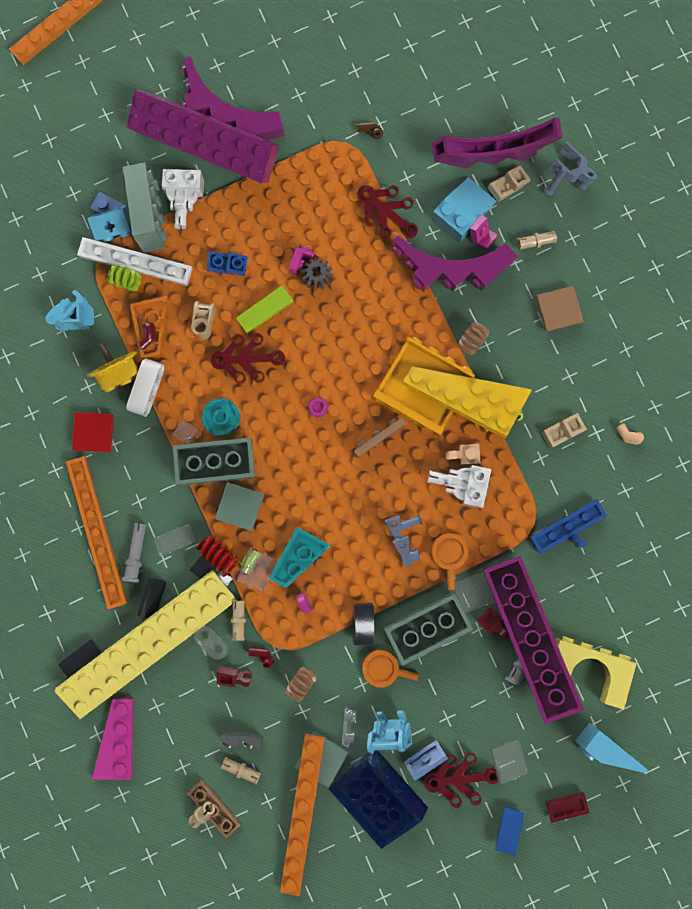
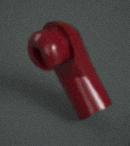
[137,321,156,351]
[249,646,274,669]

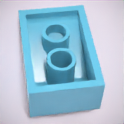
[432,177,496,243]
[575,722,648,773]

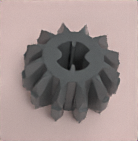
[301,257,333,291]

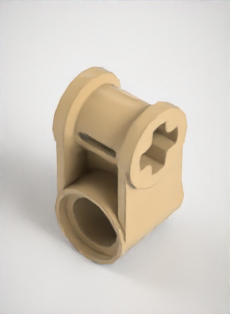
[191,301,216,340]

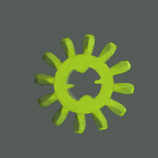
[107,265,142,291]

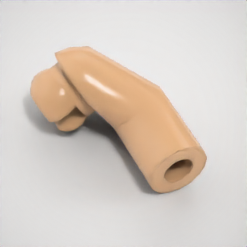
[616,423,644,445]

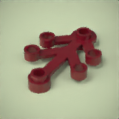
[357,185,418,239]
[211,333,286,384]
[424,752,500,808]

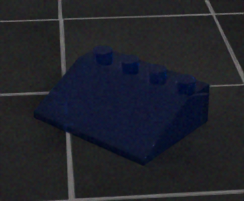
[329,750,429,849]

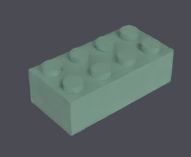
[123,162,167,253]
[173,438,257,486]
[384,592,473,666]

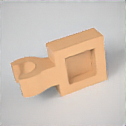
[446,444,481,465]

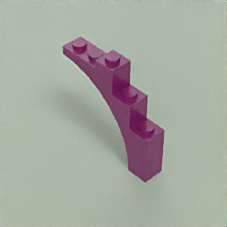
[182,56,284,140]
[432,118,563,169]
[391,235,518,292]

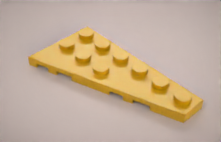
[402,366,532,439]

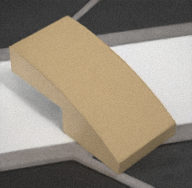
[487,165,531,202]
[541,413,587,449]

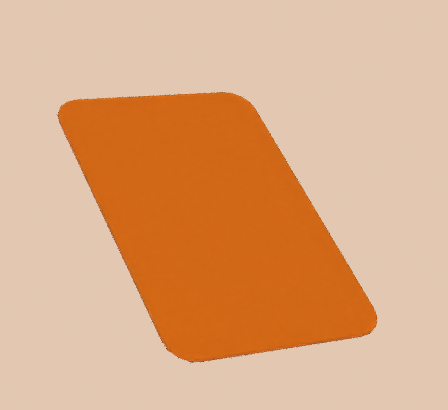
[95,141,536,650]

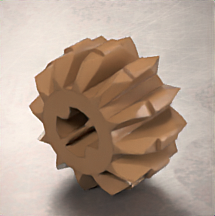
[459,322,489,355]
[286,667,317,702]

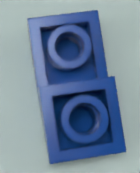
[206,251,248,276]
[495,807,524,856]

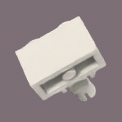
[162,169,204,229]
[427,465,491,508]

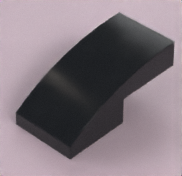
[190,555,233,586]
[352,603,374,646]
[58,639,102,678]

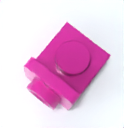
[470,215,498,249]
[289,247,315,275]

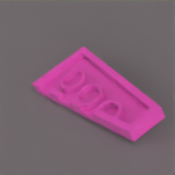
[92,698,134,780]

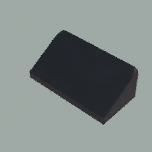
[137,577,166,618]

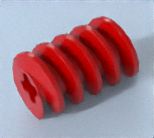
[196,534,238,577]

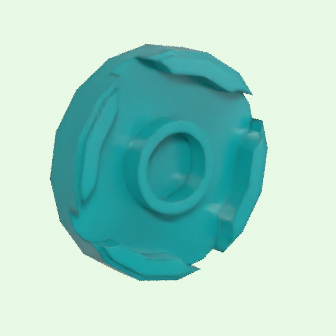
[202,398,241,437]

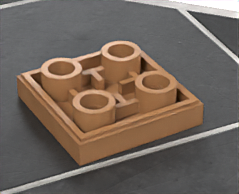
[536,286,584,332]

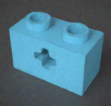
[87,206,132,242]

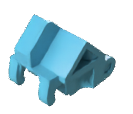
[46,290,94,332]
[367,710,412,753]

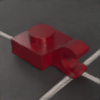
[476,607,510,640]
[216,666,252,688]

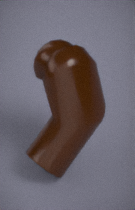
[358,122,383,139]

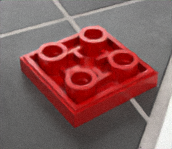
[72,412,114,453]

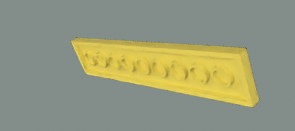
[55,570,237,719]

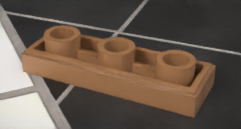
[354,417,406,458]
[187,779,242,839]

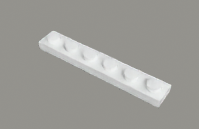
[77,237,193,286]

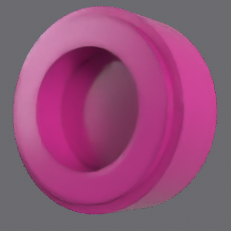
[309,398,328,417]
[297,593,312,614]

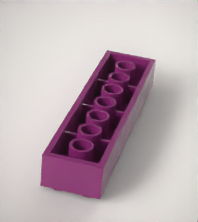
[126,90,280,183]
[484,556,584,724]

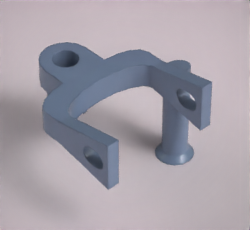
[544,141,597,195]
[384,514,423,567]

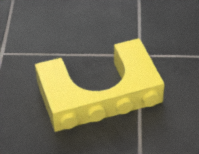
[556,636,637,710]

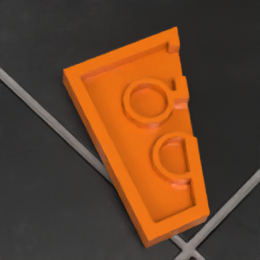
[130,296,168,360]

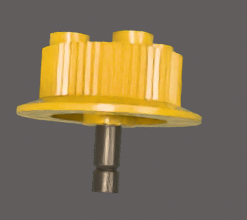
[87,343,139,393]

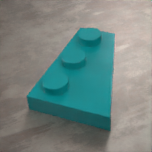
[269,527,331,588]

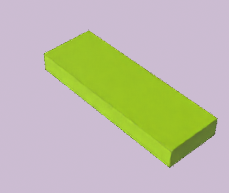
[236,285,294,334]

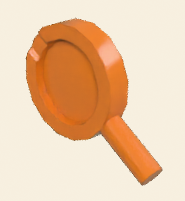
[431,533,469,590]
[362,649,419,687]

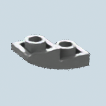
[219,731,263,749]

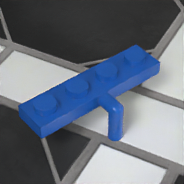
[529,499,607,554]

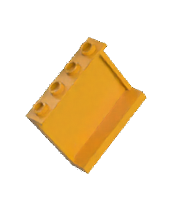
[373,337,475,437]

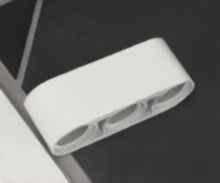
[126,358,164,417]

